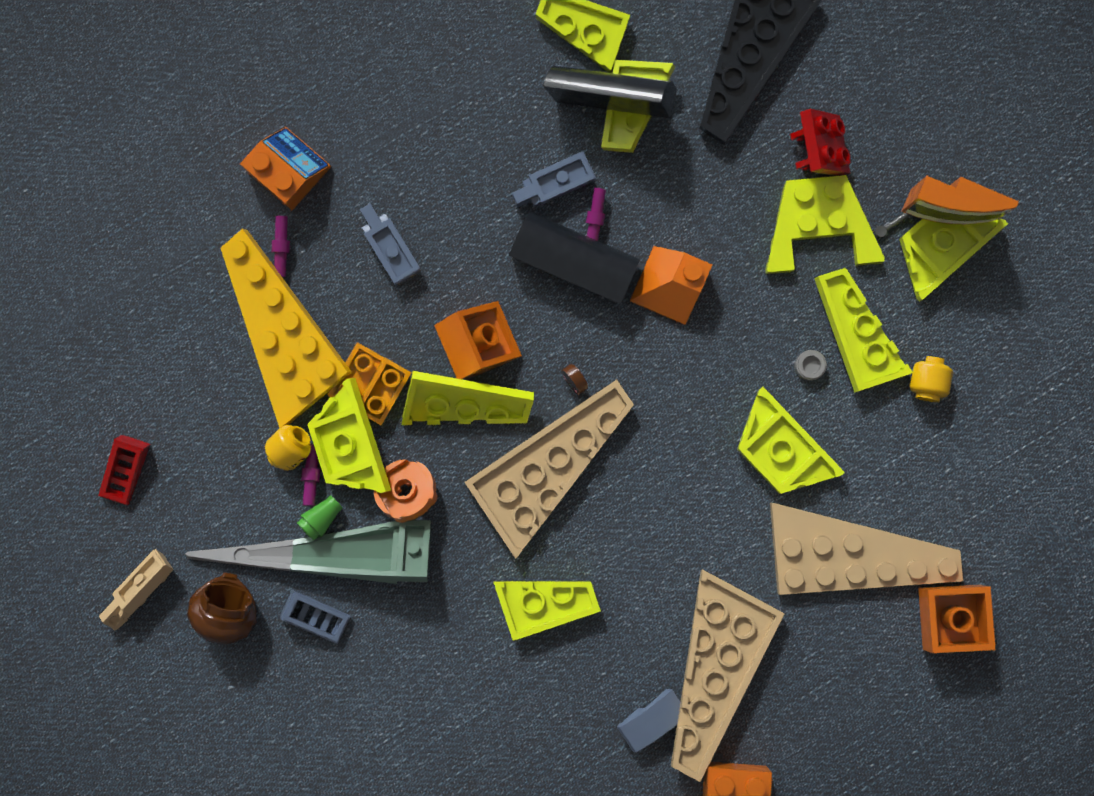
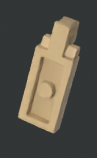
[99,549,174,630]

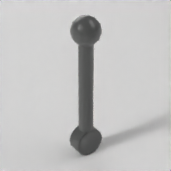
[874,213,911,238]

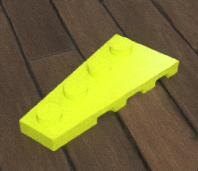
[814,268,912,392]
[401,371,534,425]

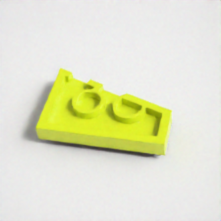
[536,0,630,73]
[601,60,675,153]
[494,581,601,641]

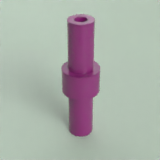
[586,188,606,241]
[271,216,290,277]
[301,444,321,507]

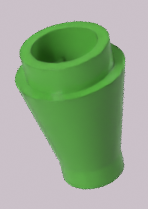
[297,495,343,541]

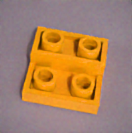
[327,342,412,425]

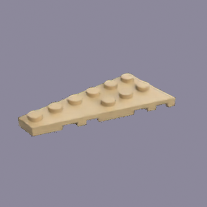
[464,380,634,559]
[770,503,963,595]
[671,569,785,782]

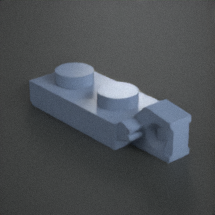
[512,151,596,208]
[360,204,422,286]

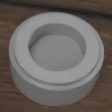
[794,350,827,381]

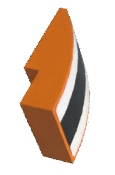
[902,176,1019,224]

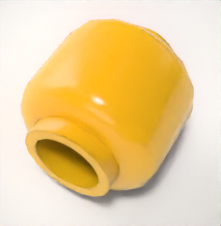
[910,356,953,402]
[265,425,311,471]

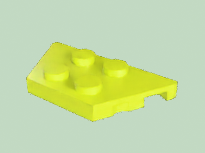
[899,218,1008,302]
[308,378,391,493]
[737,387,845,494]

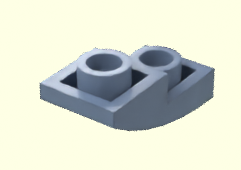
[617,689,680,752]

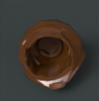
[187,573,257,644]

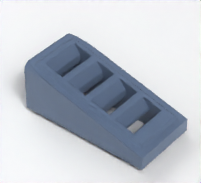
[280,589,351,644]

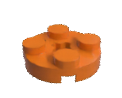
[374,460,437,523]

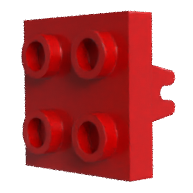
[790,108,851,176]

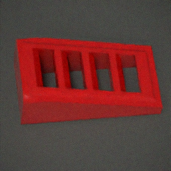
[98,435,150,505]

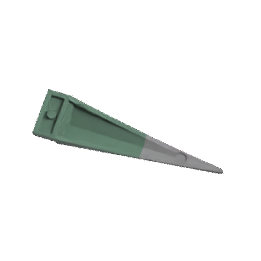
[185,520,431,584]

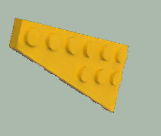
[221,229,352,428]

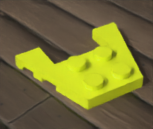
[765,175,885,274]

